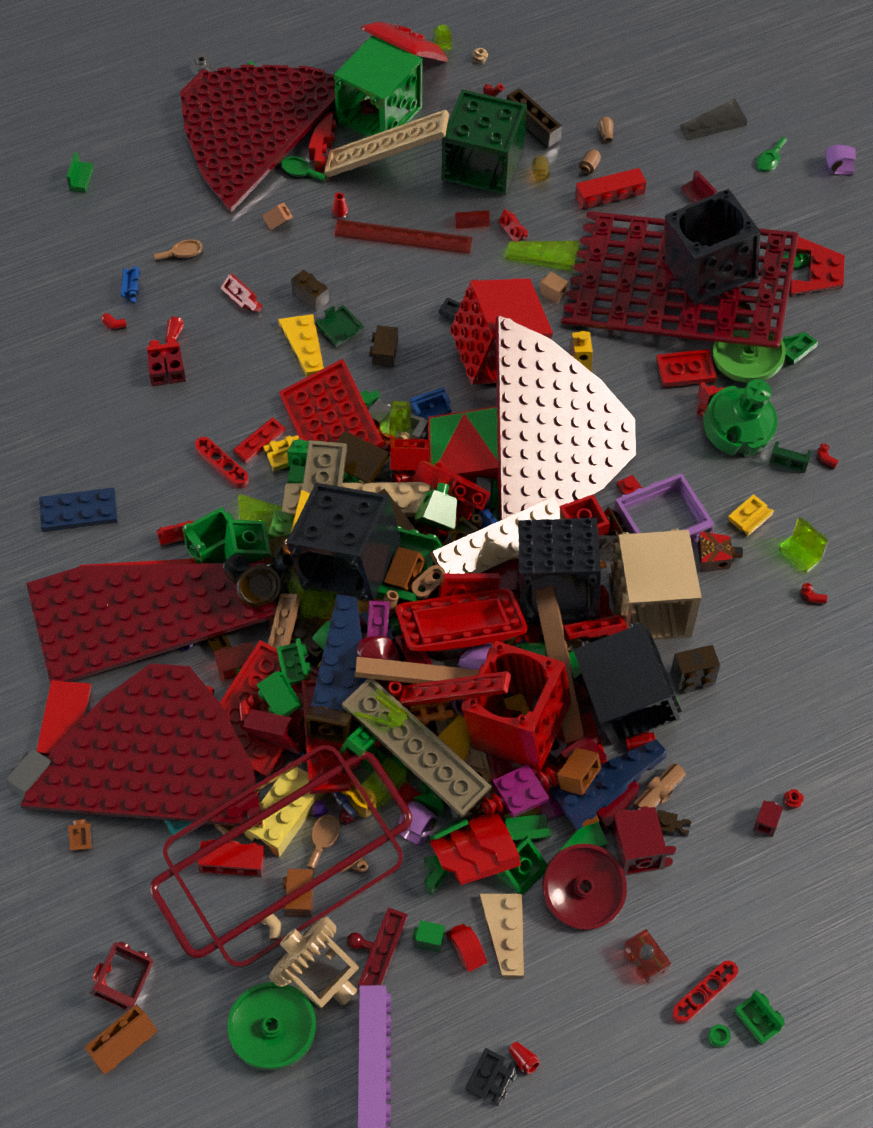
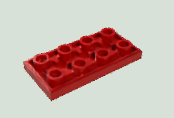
[36,681,92,756]

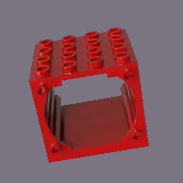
[450,278,553,384]
[462,641,572,771]

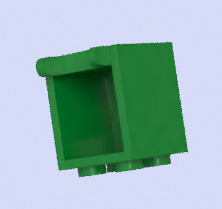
[182,507,234,564]

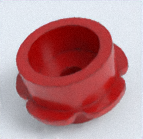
[784,789,804,809]

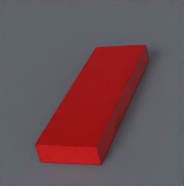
[233,417,286,463]

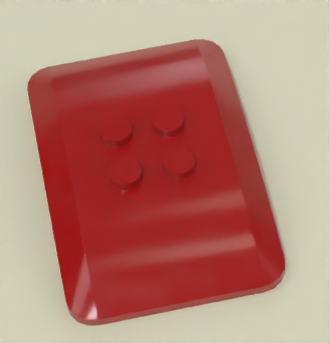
[361,22,448,62]
[396,588,527,652]

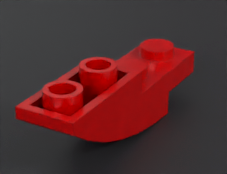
[309,112,336,173]
[414,460,490,511]

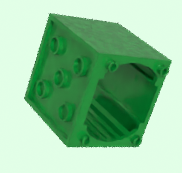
[334,35,422,138]

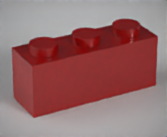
[198,840,265,877]

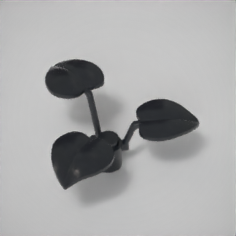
[223,535,300,615]

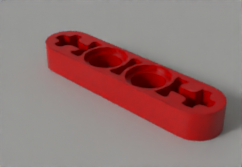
[195,437,249,489]
[672,960,738,1024]

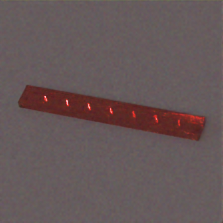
[335,219,473,254]

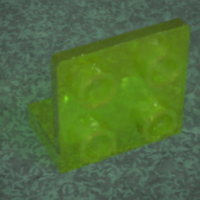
[778,517,829,574]

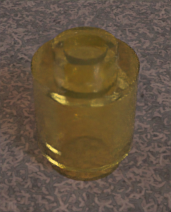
[532,156,550,181]

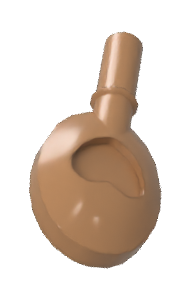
[154,240,203,261]
[306,815,340,870]

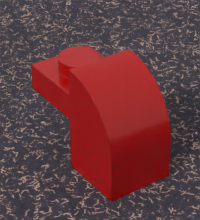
[445,923,488,972]

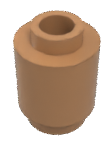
[579,149,601,174]

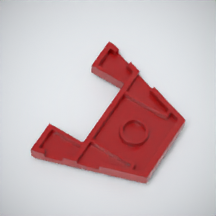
[790,237,845,297]

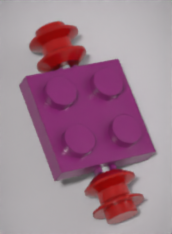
[481,764,558,818]

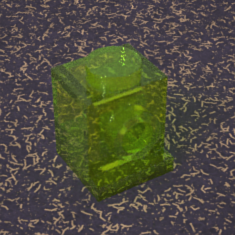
[432,24,452,50]

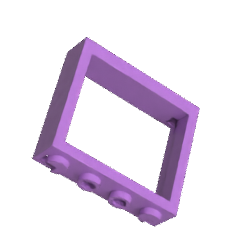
[614,473,715,543]

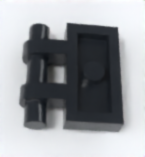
[465,1048,519,1106]

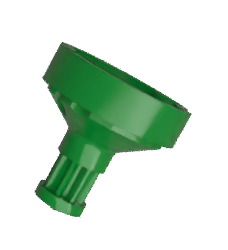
[703,379,778,457]

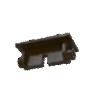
[604,507,628,544]

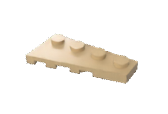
[480,894,524,978]

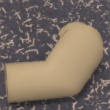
[261,914,281,942]

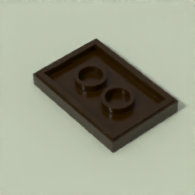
[336,431,390,483]

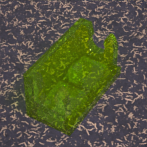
[389,400,410,437]

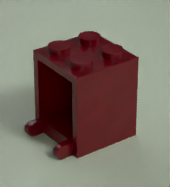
[611,806,676,876]

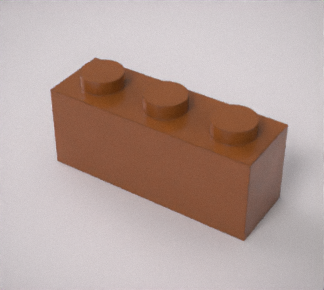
[83,1004,158,1075]

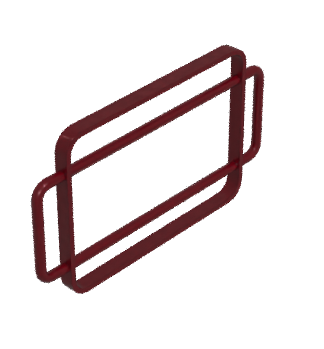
[150,745,412,968]

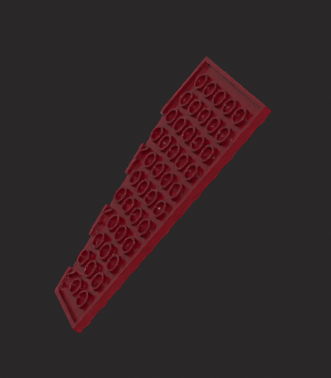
[26,562,277,684]

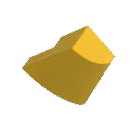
[438,714,471,762]

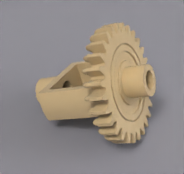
[269,917,359,1008]

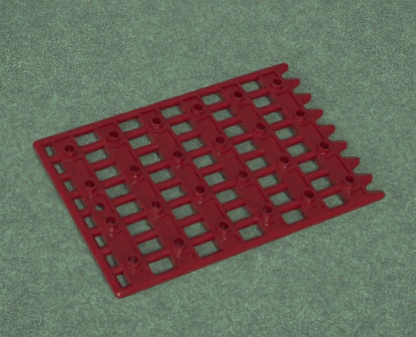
[560,211,799,349]

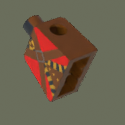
[698,532,743,572]

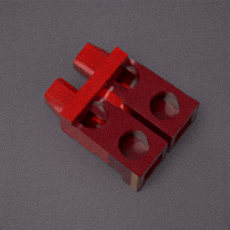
[147,337,186,386]

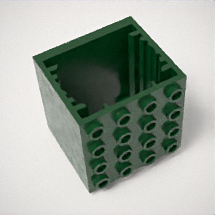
[441,90,527,195]

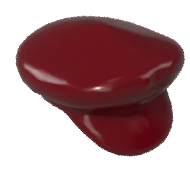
[357,636,400,682]

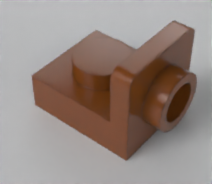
[68,819,92,851]

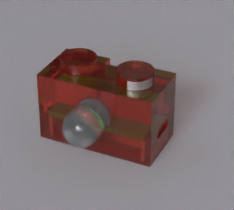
[623,929,672,984]

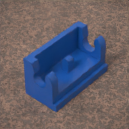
[410,387,452,421]

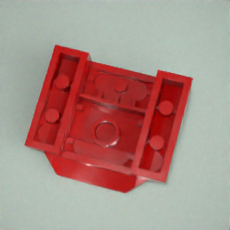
[563,585,627,639]
[430,811,521,885]

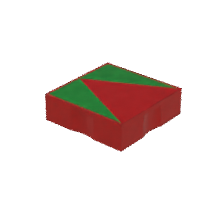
[428,406,498,490]

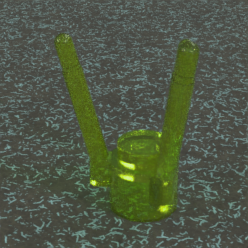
[355,689,408,729]

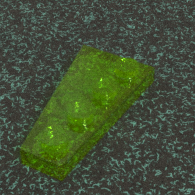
[506,240,580,271]

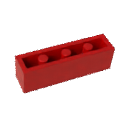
[575,168,647,209]

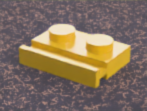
[728,494,774,536]

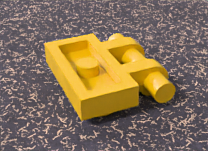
[263,435,300,472]

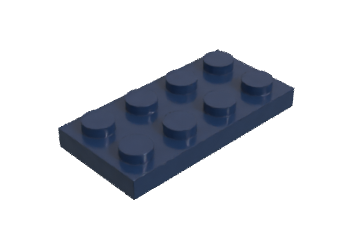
[39,487,118,532]

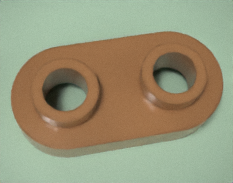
[412,565,446,599]

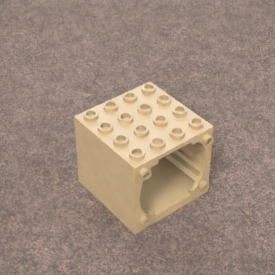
[609,529,702,640]

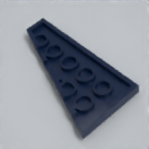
[311,594,367,711]
[549,739,667,830]

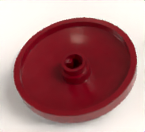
[542,844,627,930]

